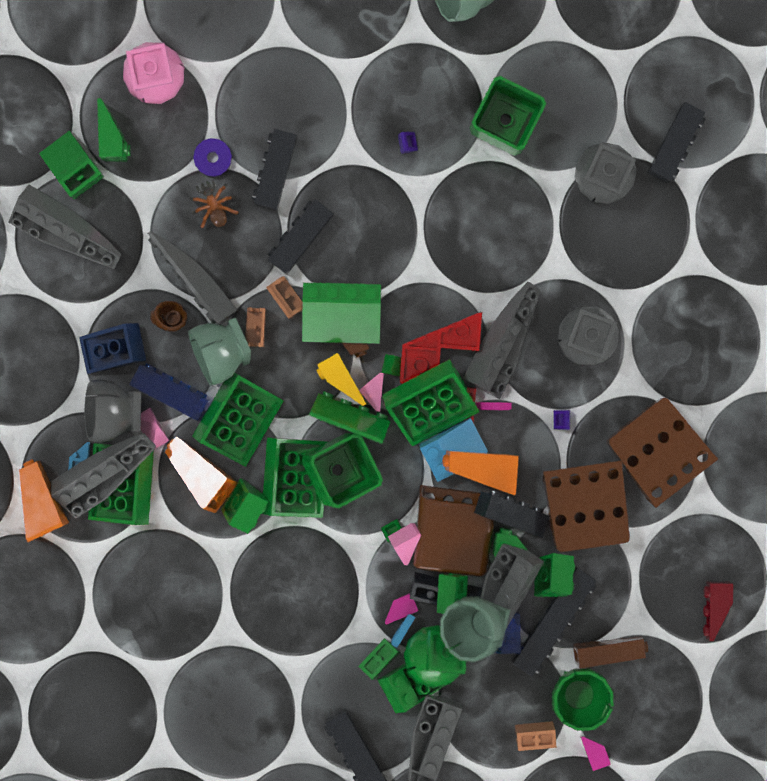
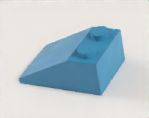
[420,418,488,482]

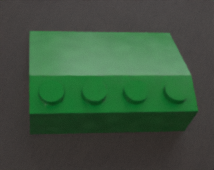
[302,283,381,344]
[382,359,479,446]
[192,373,284,467]
[309,391,390,444]
[261,437,328,518]
[88,443,154,525]

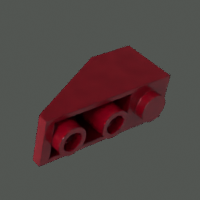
[703,581,733,641]

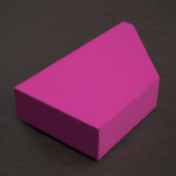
[475,402,512,410]
[385,593,418,625]
[581,736,611,771]

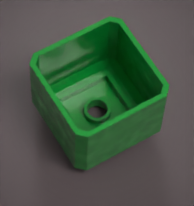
[469,76,546,156]
[301,433,383,508]

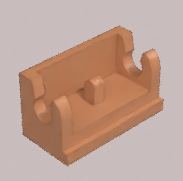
[266,276,303,319]
[245,308,267,347]
[515,721,557,751]

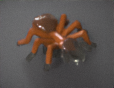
[190,179,239,229]

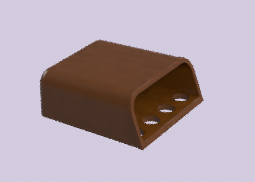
[607,398,718,508]
[542,461,630,552]
[413,485,495,577]

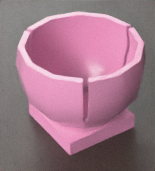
[123,42,184,104]

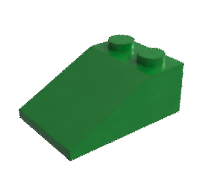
[97,98,131,162]

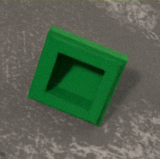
[381,354,401,377]
[381,519,402,543]

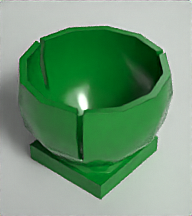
[404,625,466,688]
[552,669,614,731]

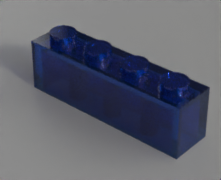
[129,363,210,421]

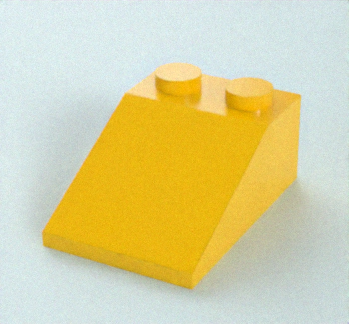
[316,353,366,406]

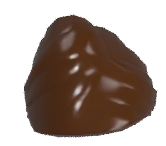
[150,301,188,332]

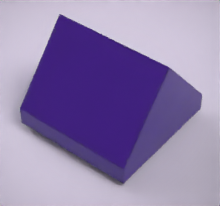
[398,132,418,154]
[553,410,571,430]

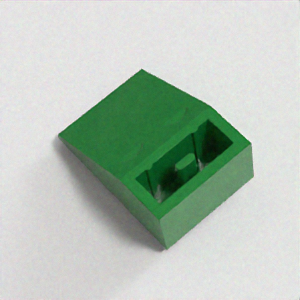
[39,130,105,199]
[378,664,444,713]

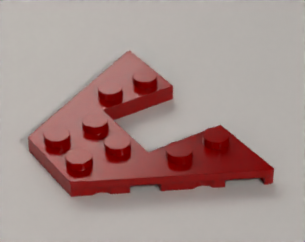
[400,312,482,423]

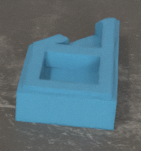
[68,442,91,470]
[391,614,415,648]

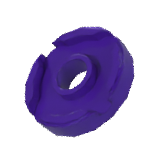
[193,138,232,177]

